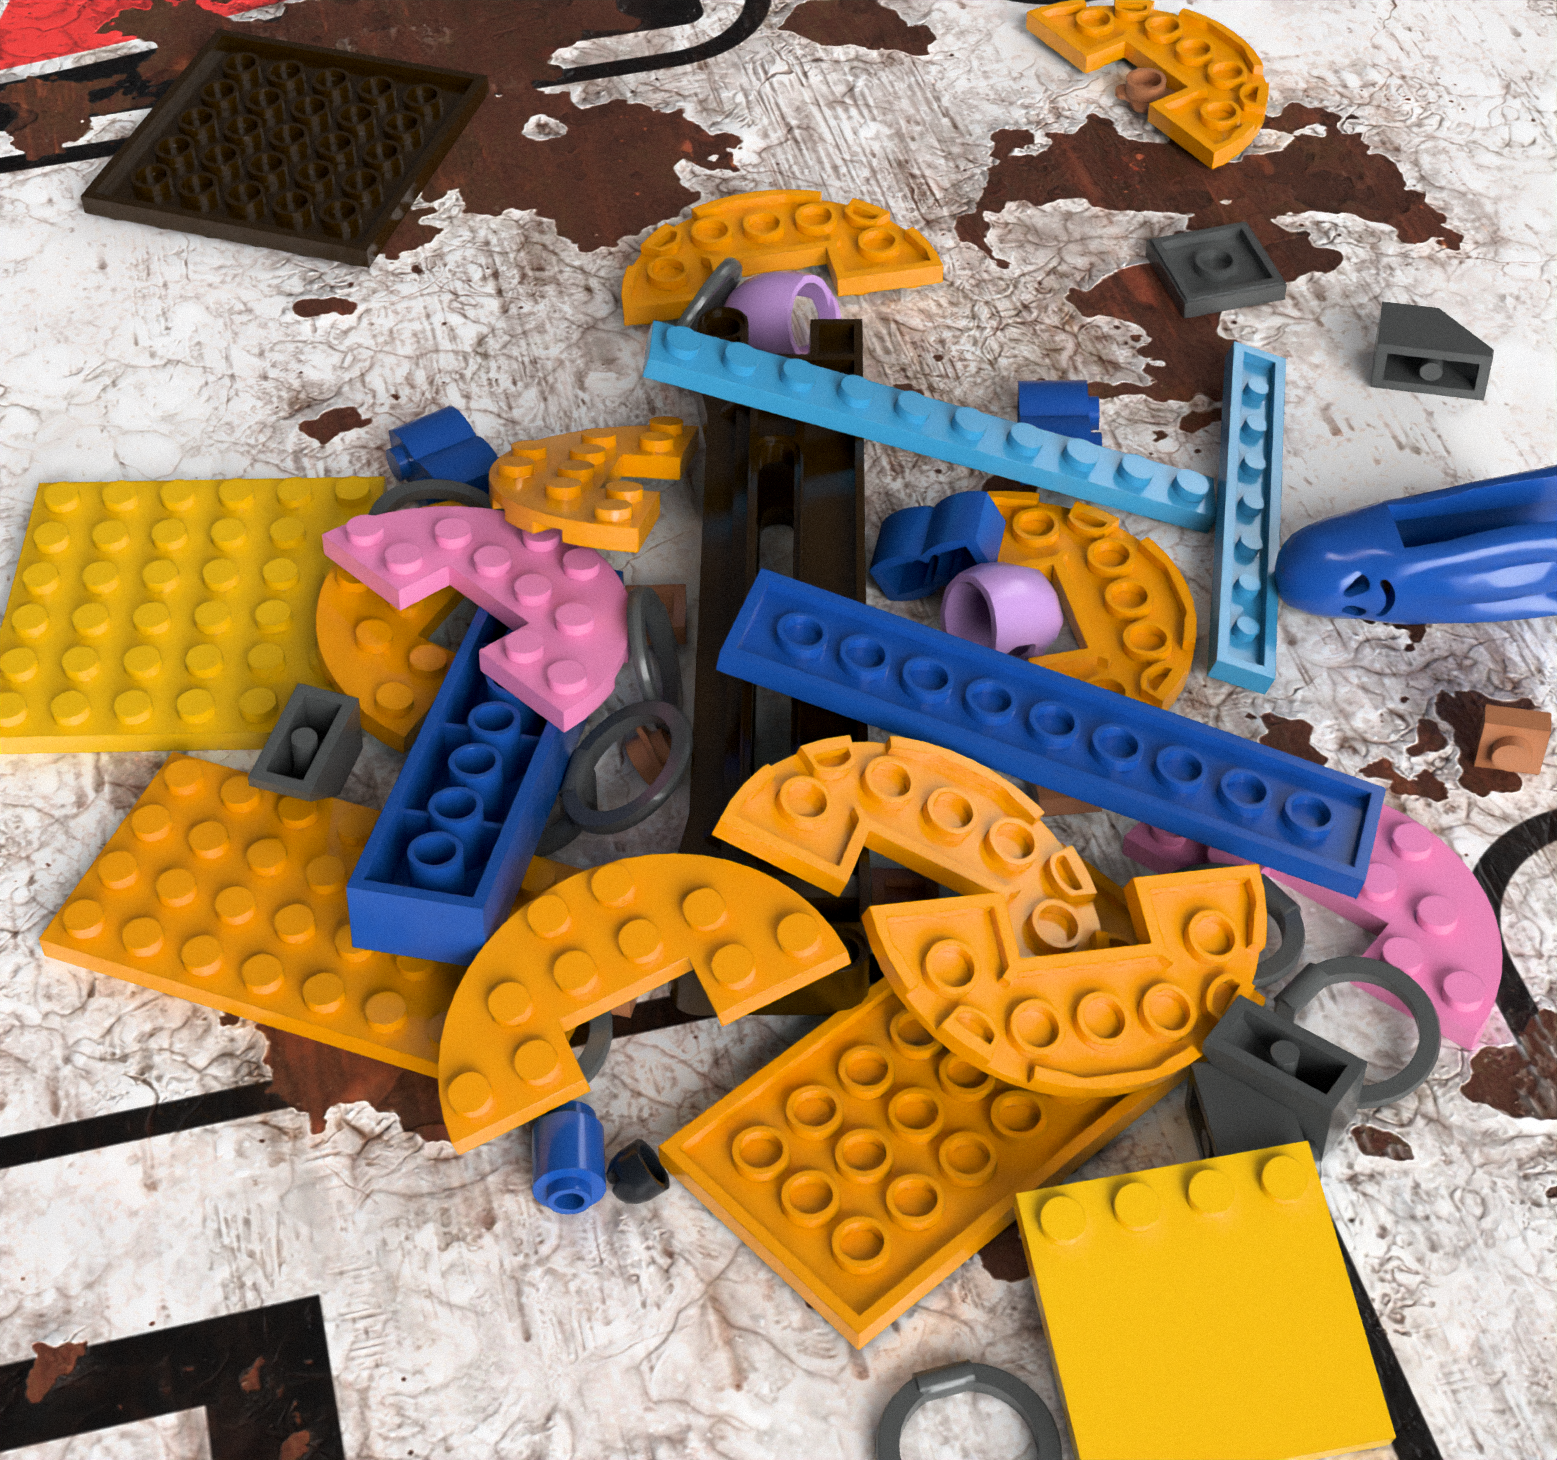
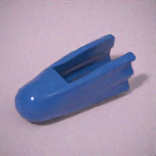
[1274,464,1557,625]

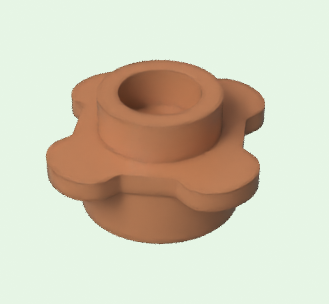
[1115,67,1175,113]
[624,725,681,786]

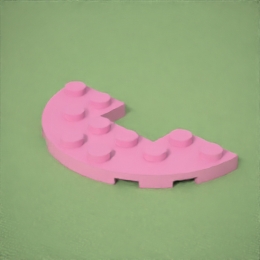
[322,506,631,733]
[1122,804,1503,1051]

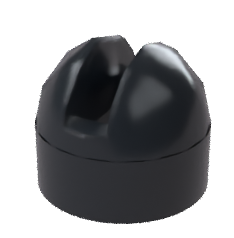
[606,1139,670,1204]

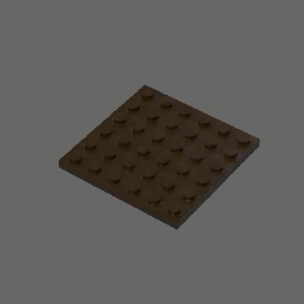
[81,29,489,268]

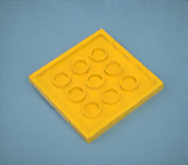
[1013,1140,1396,1460]

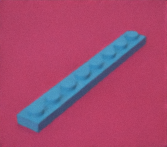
[1207,341,1286,695]

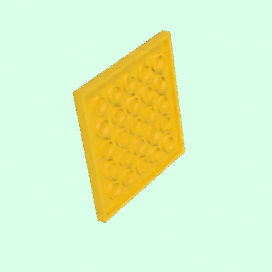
[0,476,388,754]

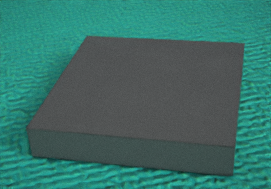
[1145,221,1287,319]

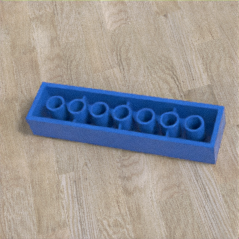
[346,570,624,967]

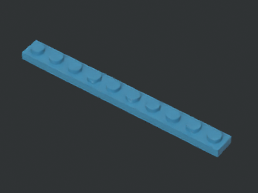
[642,320,1216,534]

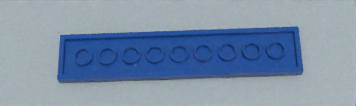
[716,568,1386,899]

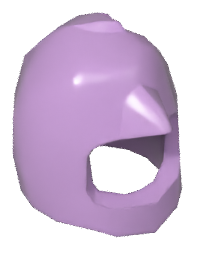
[724,271,842,354]
[940,561,1064,661]

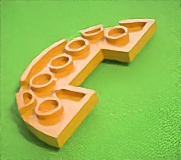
[1026,0,1269,169]
[621,189,943,326]
[489,416,699,553]
[987,491,1197,711]
[315,500,505,754]
[711,735,1110,958]
[438,853,851,1155]
[861,864,1267,1098]

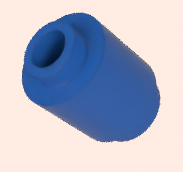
[532,1100,606,1215]

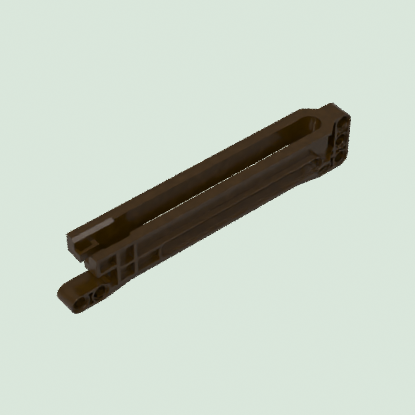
[668,306,870,1016]

